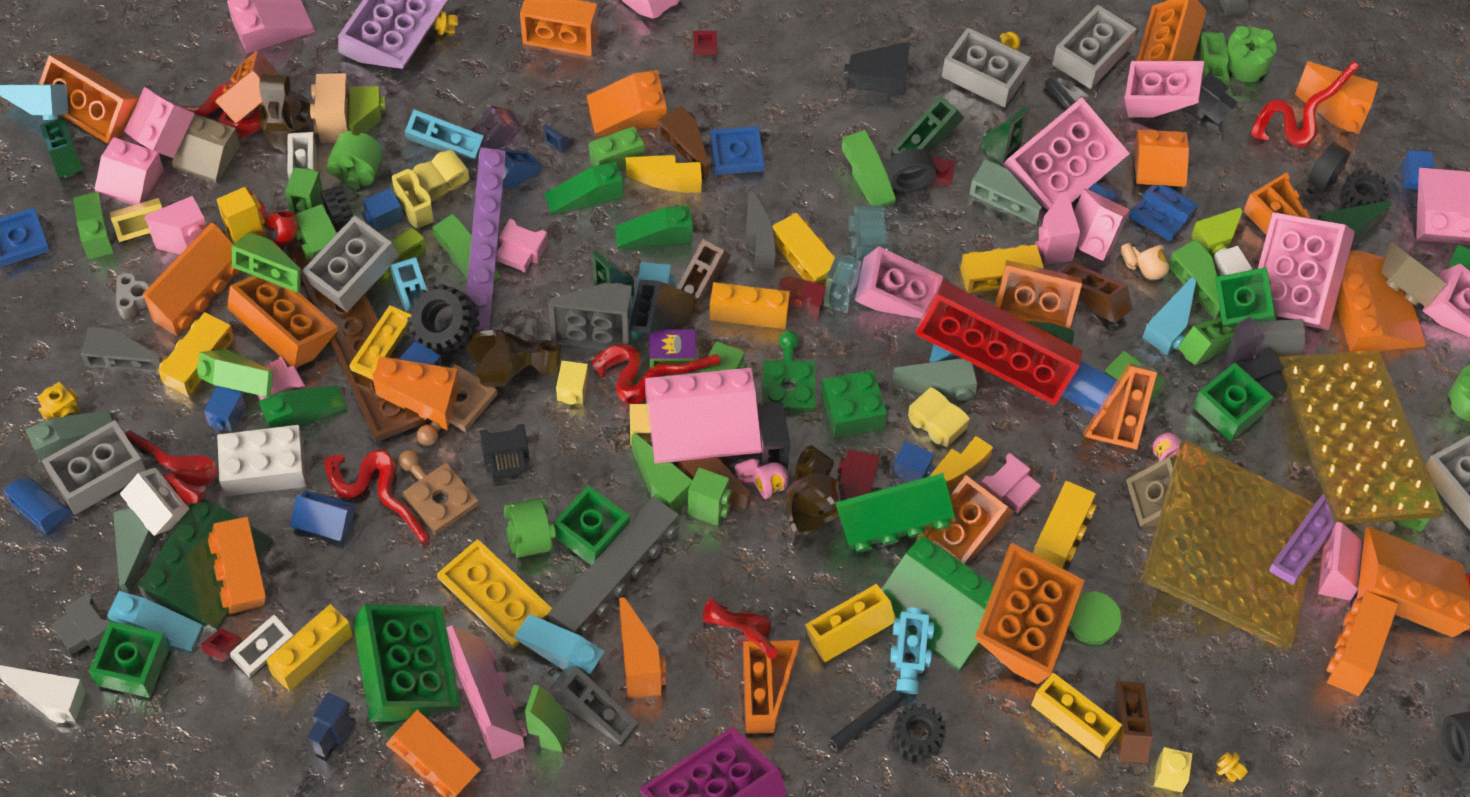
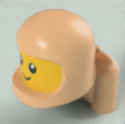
[1121,243,1170,280]

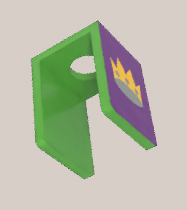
[650,330,696,377]

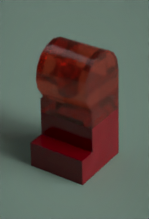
[778,276,827,319]

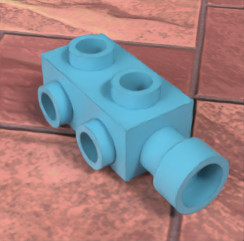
[890,607,934,694]

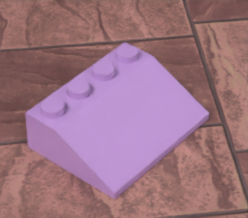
[338,0,448,69]

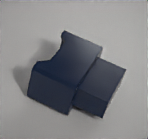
[307,692,356,757]

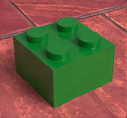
[1193,363,1273,442]
[821,370,887,439]
[553,485,630,565]
[89,621,170,698]

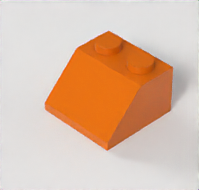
[1133,130,1189,187]

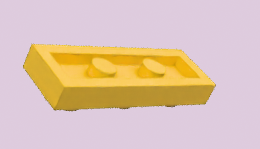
[350,305,411,380]

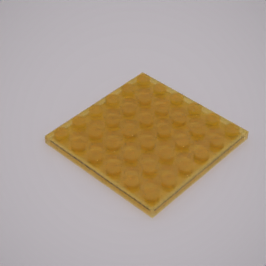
[1142,440,1315,650]

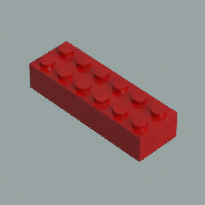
[915,280,1083,405]

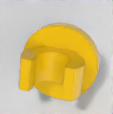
[434,11,458,35]
[1000,32,1020,51]
[1216,752,1248,782]

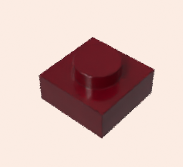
[693,30,717,55]
[932,157,956,186]
[201,628,242,662]

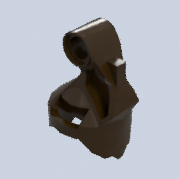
[259,74,313,153]
[466,330,561,387]
[784,445,846,535]

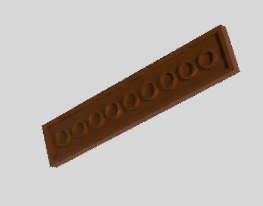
[286,220,426,442]

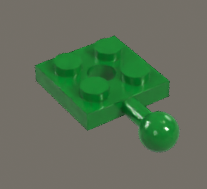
[763,330,815,412]

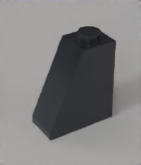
[843,42,910,95]
[629,279,696,334]
[757,402,790,471]

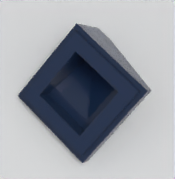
[543,124,573,153]

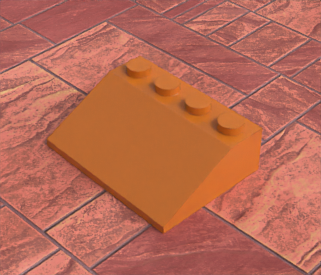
[1336,250,1426,354]
[1357,526,1470,637]
[974,543,1085,684]

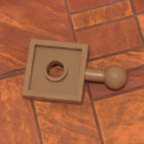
[417,364,497,446]
[398,450,479,535]

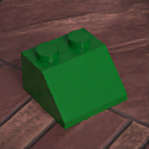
[1215,267,1277,329]

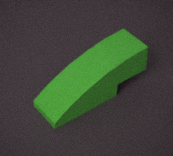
[1199,32,1229,93]
[842,130,896,210]
[432,214,501,284]
[525,685,571,752]

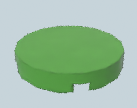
[1068,591,1121,645]

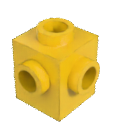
[37,382,81,420]

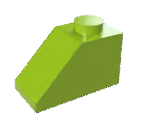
[348,86,386,136]
[1191,208,1243,257]

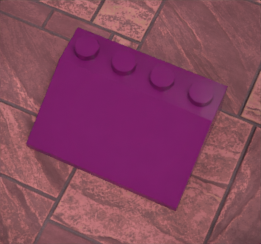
[639,727,787,797]

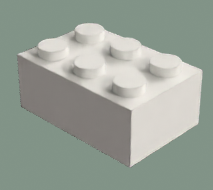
[217,425,306,497]

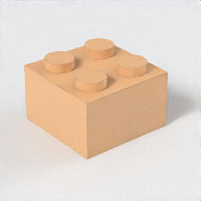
[310,73,350,144]

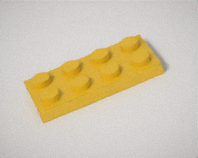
[437,539,552,649]

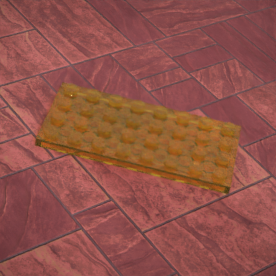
[1278,350,1444,525]

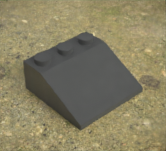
[548,283,632,351]

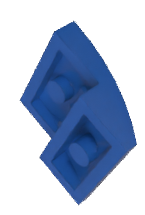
[1128,185,1199,242]

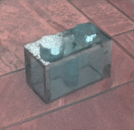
[848,205,888,262]
[824,254,861,313]

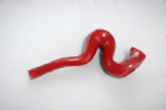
[1251,61,1360,148]
[182,82,262,138]
[247,189,298,264]
[591,344,721,405]
[125,430,218,503]
[324,449,430,544]
[702,597,778,659]

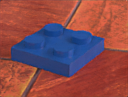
[710,126,764,175]
[0,207,50,267]

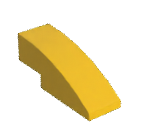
[626,155,702,193]
[929,436,993,492]

